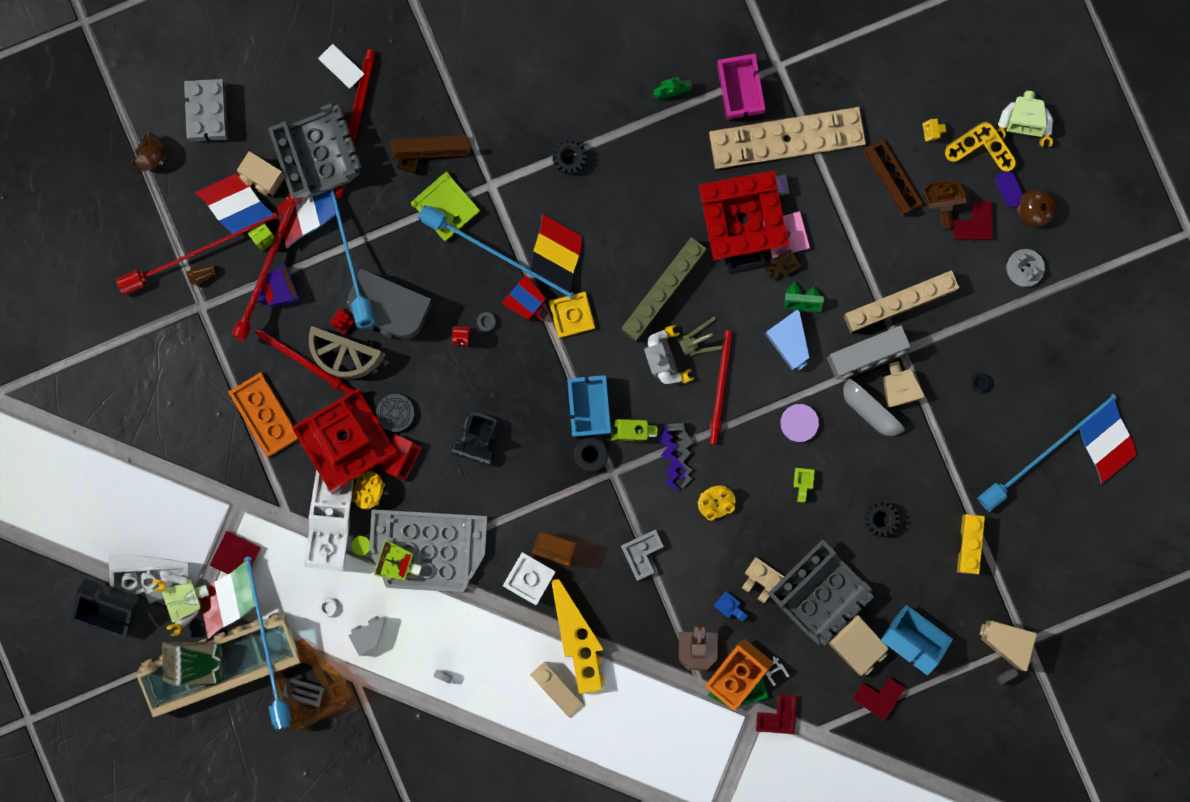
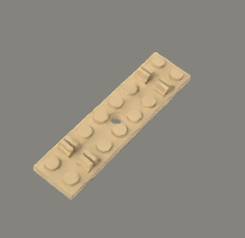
[709,107,865,170]

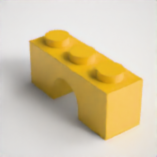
[957,514,985,574]

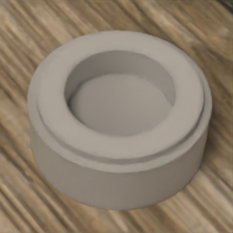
[433,670,453,684]

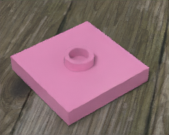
[763,212,810,258]

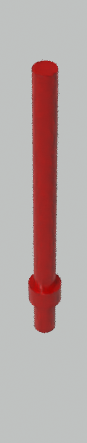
[255,328,354,394]
[710,330,733,445]

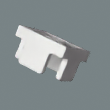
[503,553,555,605]

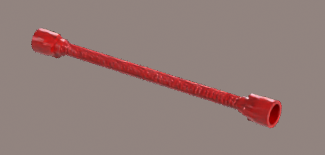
[232,192,303,341]

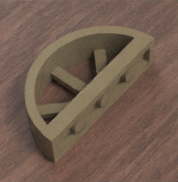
[309,326,385,379]

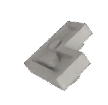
[621,530,664,581]

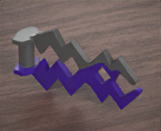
[658,422,693,491]

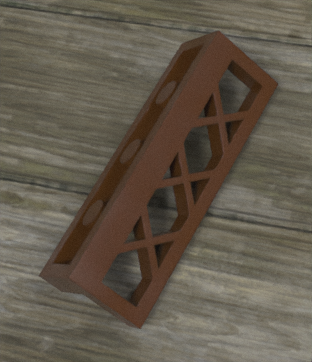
[391,135,471,160]
[863,140,922,216]

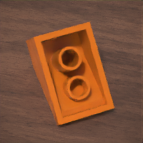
[705,638,774,711]

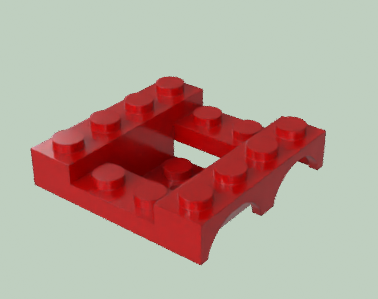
[699,170,789,261]
[292,388,398,494]

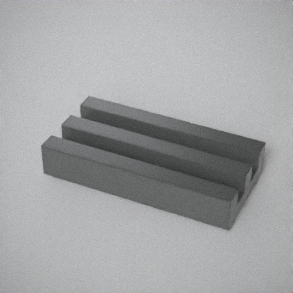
[282,678,325,708]

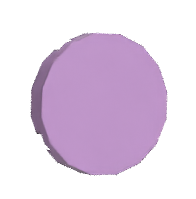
[780,404,819,442]

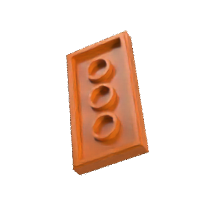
[228,372,298,458]

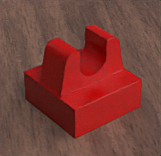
[330,308,355,335]

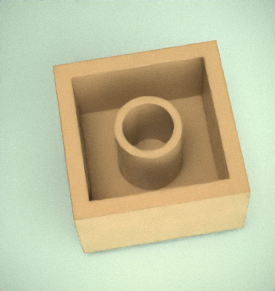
[236,151,285,196]

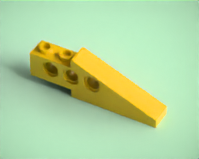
[551,579,605,694]

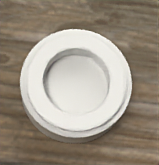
[318,598,338,617]

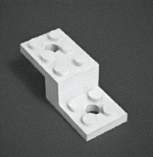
[304,470,354,571]

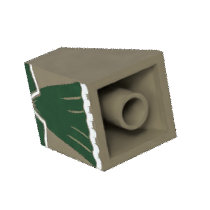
[162,642,222,686]

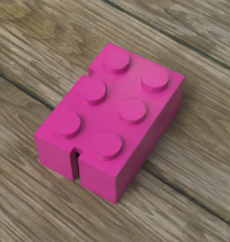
[717,54,765,120]

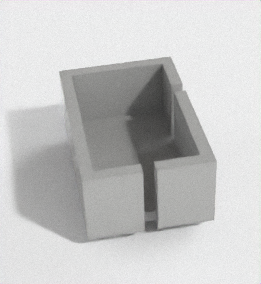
[184,79,228,142]

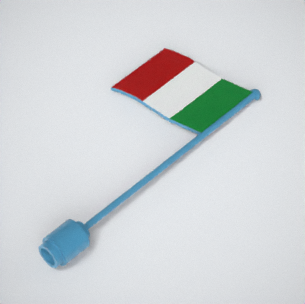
[200,557,292,730]

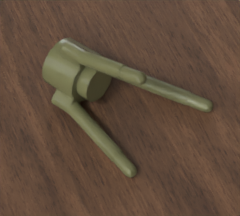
[679,317,723,356]

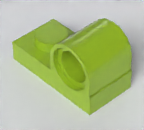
[248,224,275,252]

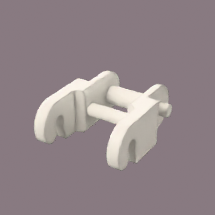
[766,656,789,686]

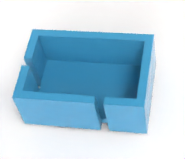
[567,375,611,438]
[880,605,953,675]

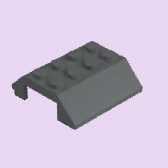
[268,103,362,199]
[767,539,874,646]

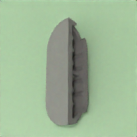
[843,378,905,436]

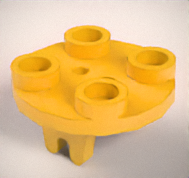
[351,471,385,509]
[698,485,735,520]

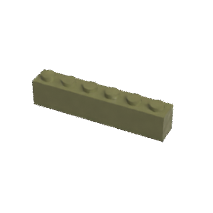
[621,237,706,342]

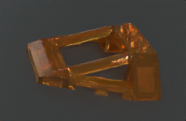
[270,639,352,732]

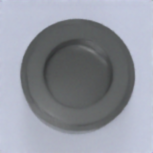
[477,312,496,332]

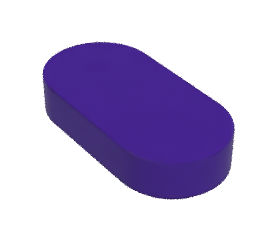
[995,171,1023,207]

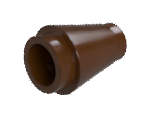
[186,264,216,286]

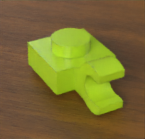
[793,468,815,503]

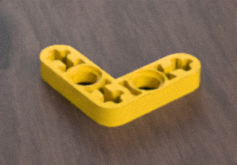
[945,122,1015,171]

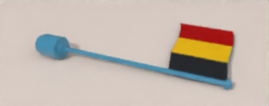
[418,205,582,299]

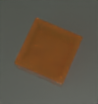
[532,531,576,567]

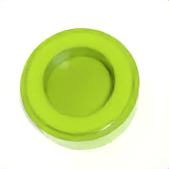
[351,536,370,556]

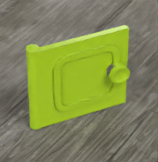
[411,172,480,241]

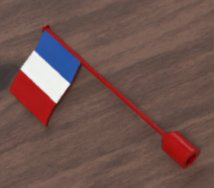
[116,174,279,296]

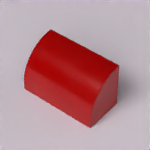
[379,434,422,482]

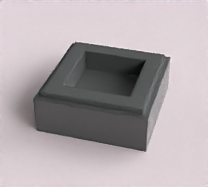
[996,668,1018,684]

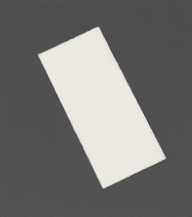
[318,44,364,88]

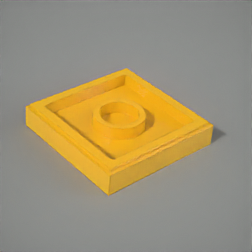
[549,292,595,338]

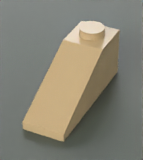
[530,662,583,717]

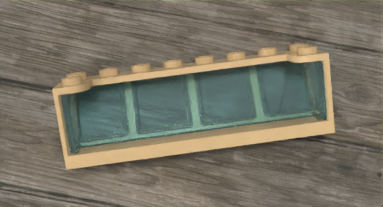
[136,612,300,717]

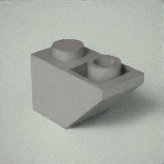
[348,616,385,656]

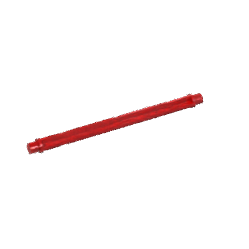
[334,49,376,199]

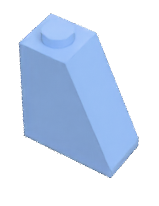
[765,310,809,371]

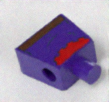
[252,265,300,307]

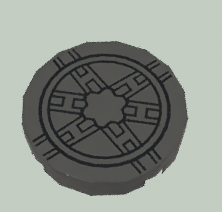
[376,394,415,432]

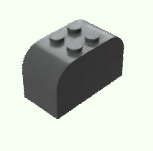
[348,269,433,339]

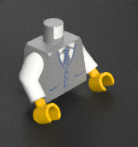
[644,325,694,384]

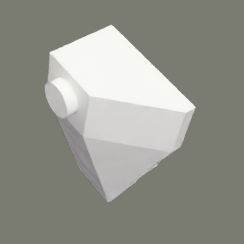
[108,554,188,596]

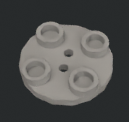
[1006,249,1045,287]

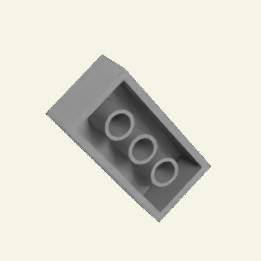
[827,326,910,380]

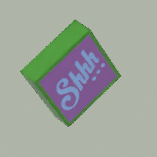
[776,175,789,196]

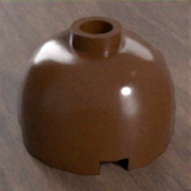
[131,131,166,171]
[1017,189,1057,227]

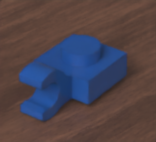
[714,591,747,622]

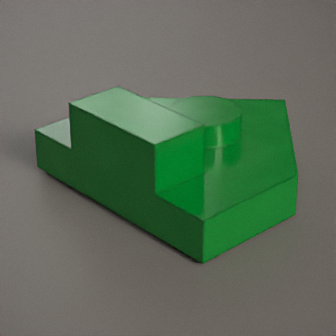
[653,77,692,100]

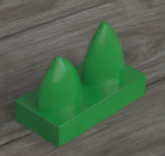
[783,282,824,312]

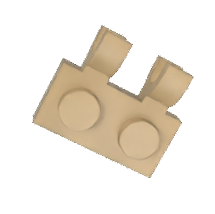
[742,557,784,603]

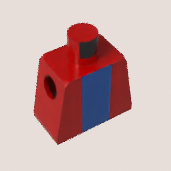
[502,275,550,321]

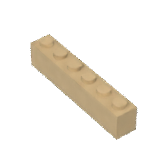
[844,270,959,333]

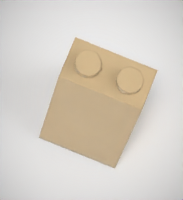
[828,615,888,676]
[980,621,1037,671]

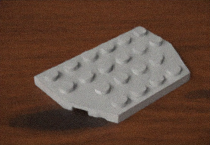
[369,510,487,592]

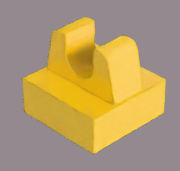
[923,119,947,142]

